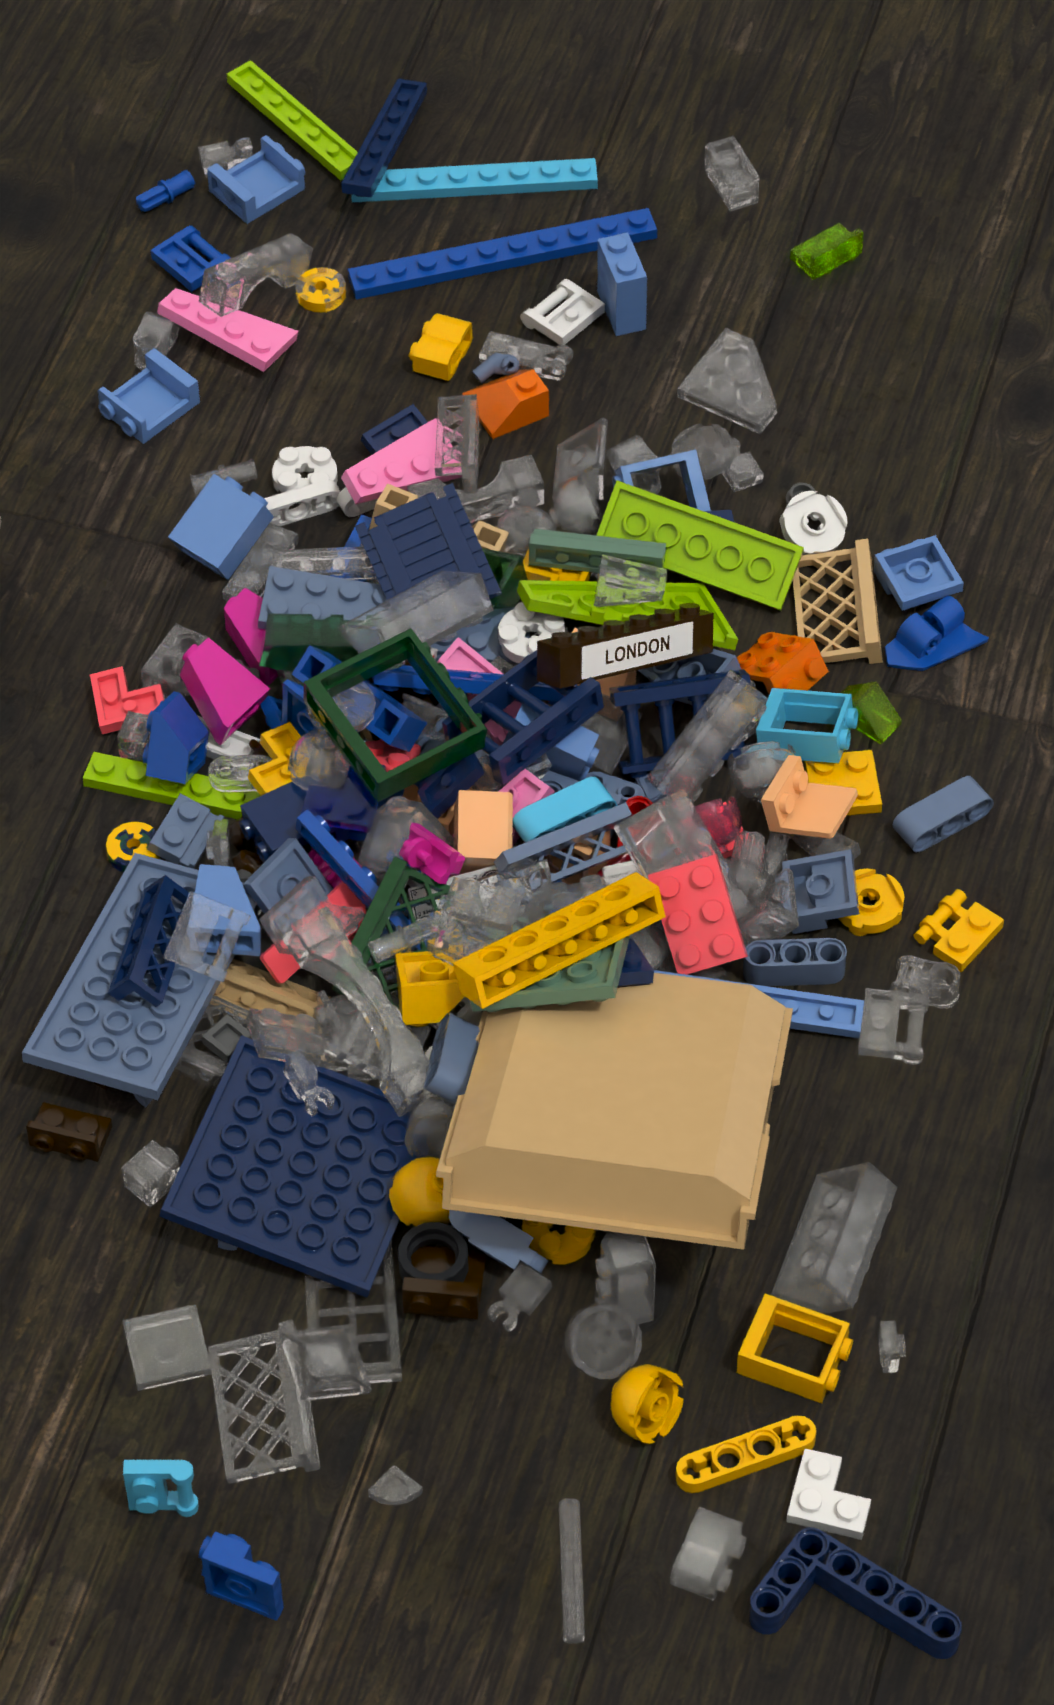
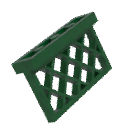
[332,856,471,1018]

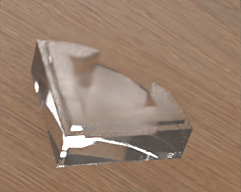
[368,1465,423,1505]

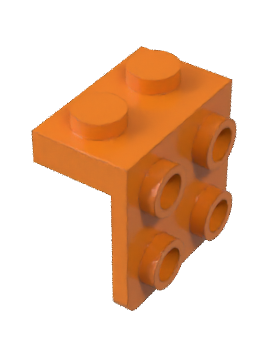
[737,632,829,694]

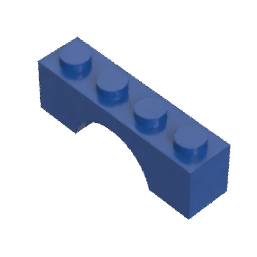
[292,645,427,752]

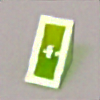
[841,682,902,744]

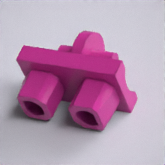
[399,823,465,884]

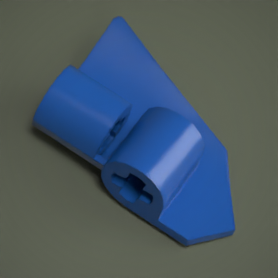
[884,595,989,671]

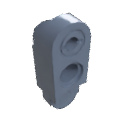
[449,1210,548,1274]

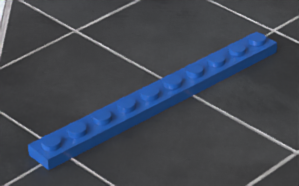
[348,208,657,299]

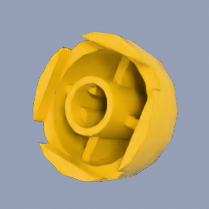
[389,1156,450,1226]
[611,1364,684,1444]

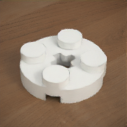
[272,446,338,504]
[780,491,847,555]
[498,602,565,664]

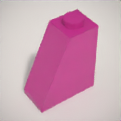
[224,588,309,686]
[180,637,270,746]

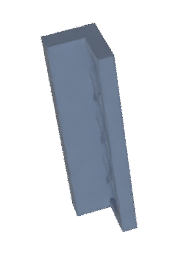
[494,802,637,900]

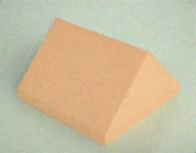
[454,790,513,875]

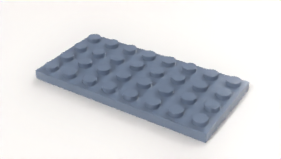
[22,853,260,1100]

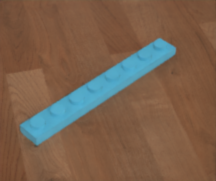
[351,158,598,202]

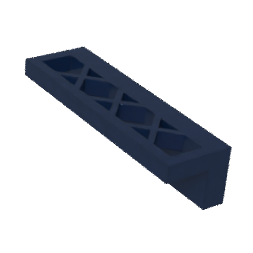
[108,875,194,1007]

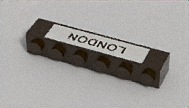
[537,603,714,689]

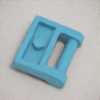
[123,1460,199,1517]

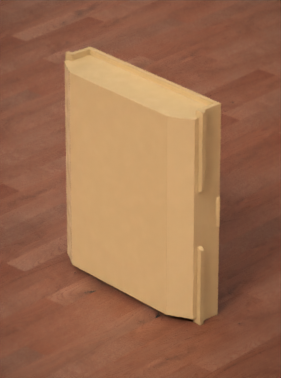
[436,973,793,1249]

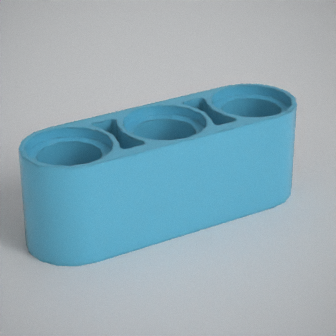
[513,777,617,843]

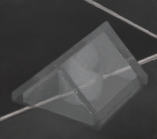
[553,417,608,500]

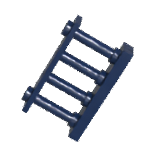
[442,650,604,785]
[609,669,758,778]

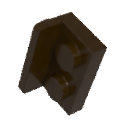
[26,1102,112,1162]

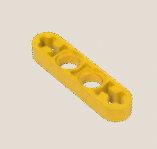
[676,1416,816,1493]

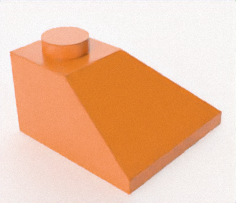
[462,369,549,439]

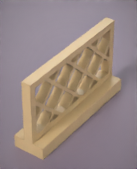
[793,539,883,664]

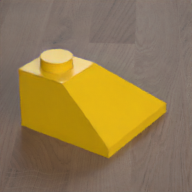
[395,949,468,1027]

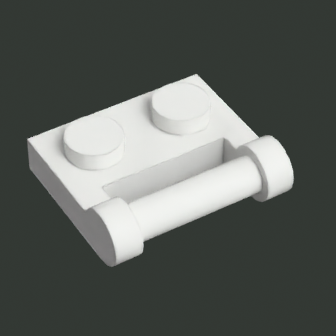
[520,279,605,347]

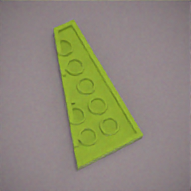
[517,580,738,650]

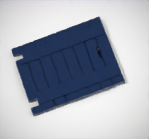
[355,483,502,633]

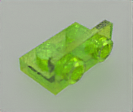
[790,223,864,280]

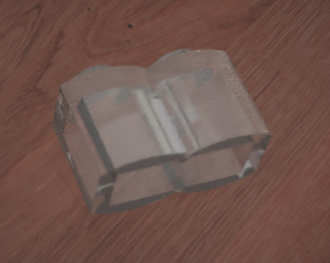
[670,1507,747,1601]

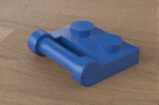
[151,225,234,292]

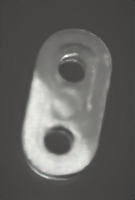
[208,755,272,792]

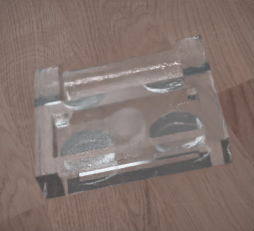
[163,891,251,982]
[858,988,929,1065]

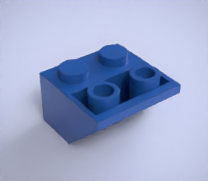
[143,691,209,784]

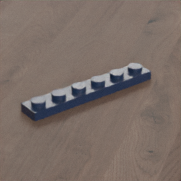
[341,79,427,198]

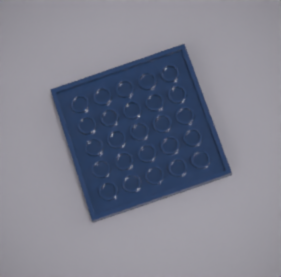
[159,1035,444,1298]

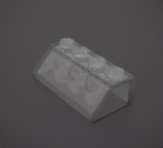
[338,571,494,670]
[646,670,768,808]
[613,789,754,922]
[771,1162,897,1314]

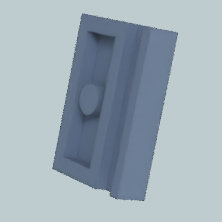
[147,793,224,869]

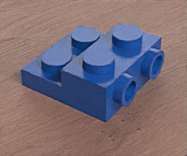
[199,1531,284,1621]

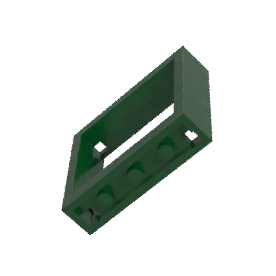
[303,628,488,803]

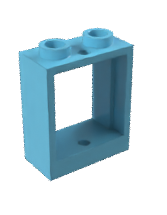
[756,688,858,763]

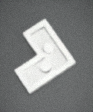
[787,1448,871,1540]

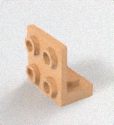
[761,755,858,839]

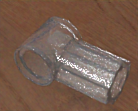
[722,830,766,903]

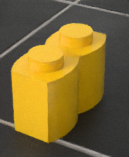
[409,313,473,381]

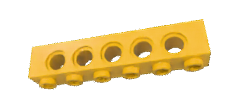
[453,872,666,1009]

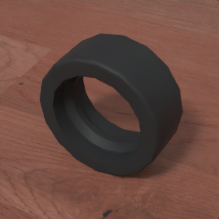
[398,1222,469,1282]

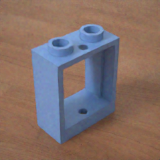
[612,449,711,511]

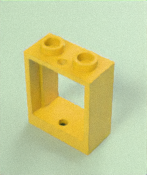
[737,1294,853,1403]

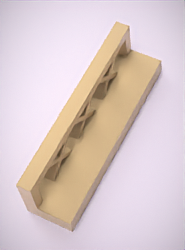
[210,959,332,1040]

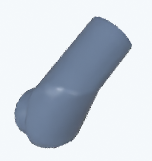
[472,353,519,384]

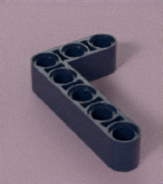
[749,1527,962,1659]

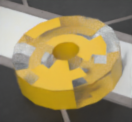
[296,267,346,312]

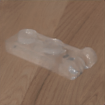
[479,331,574,381]

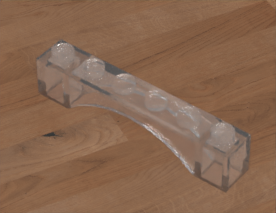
[282,906,436,1117]

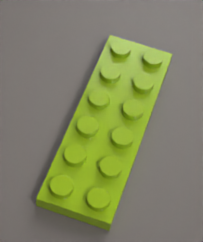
[596,480,804,611]

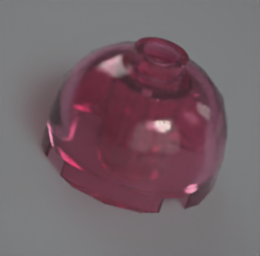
[669,796,742,856]

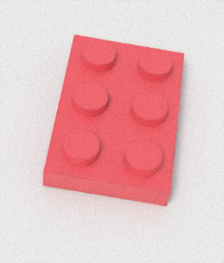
[648,854,748,975]

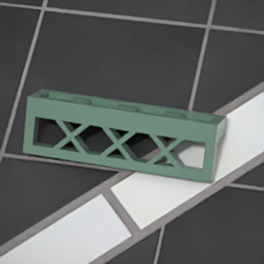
[529,529,666,580]

